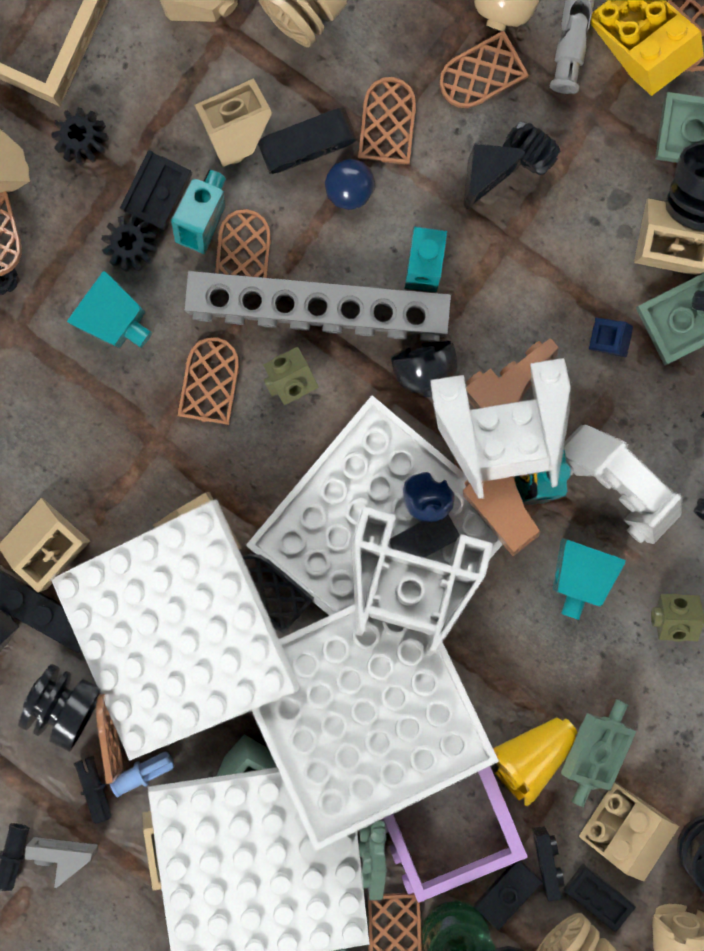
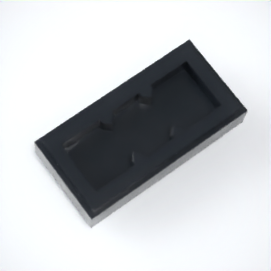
[389,514,460,558]
[474,860,543,930]
[563,864,636,933]

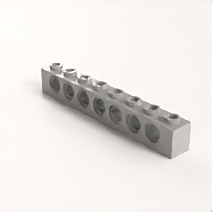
[185,271,451,342]

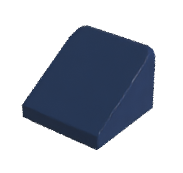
[589,318,633,358]

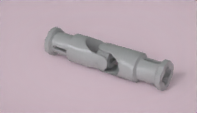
[550,0,595,94]

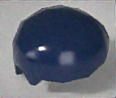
[325,159,375,210]
[403,472,455,522]

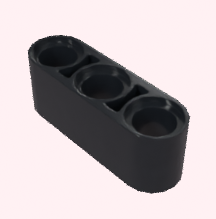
[258,108,357,174]

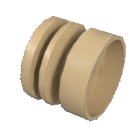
[259,0,347,47]
[537,913,617,951]

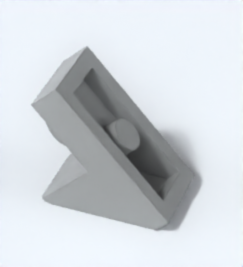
[25,837,98,888]

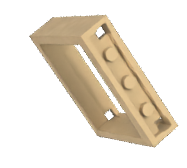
[0,0,109,107]

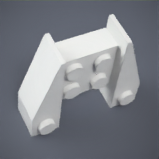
[430,358,570,499]
[563,425,682,544]
[352,507,493,656]

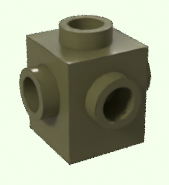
[263,347,319,406]
[651,594,704,642]

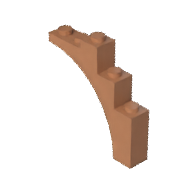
[463,338,559,556]

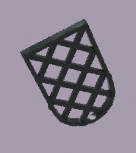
[242,553,314,634]

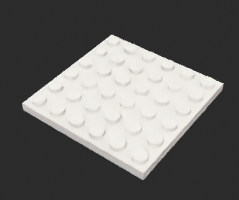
[246,396,502,616]
[52,500,300,760]
[252,604,499,851]
[148,767,369,951]

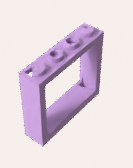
[381,766,528,903]

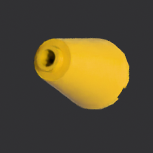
[493,717,578,806]

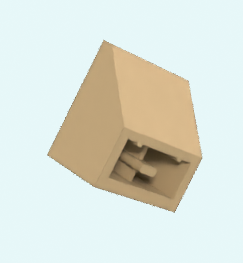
[634,198,704,276]
[0,498,90,592]
[579,783,679,881]

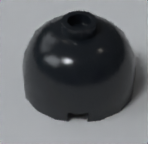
[391,340,458,397]

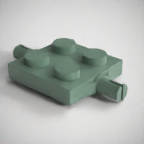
[560,699,637,807]
[358,819,386,900]

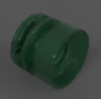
[421,901,496,951]

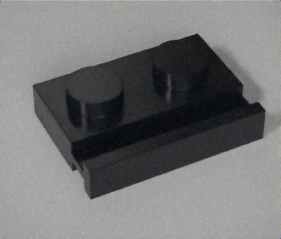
[120,149,192,231]

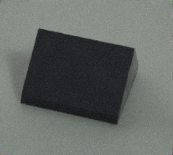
[463,144,526,210]

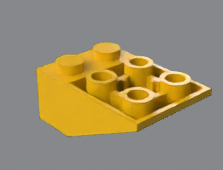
[590,0,704,96]

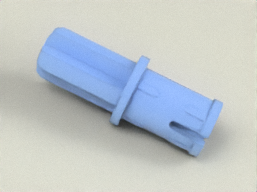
[110,752,174,797]

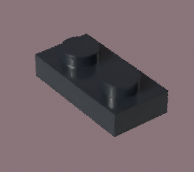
[532,826,565,902]

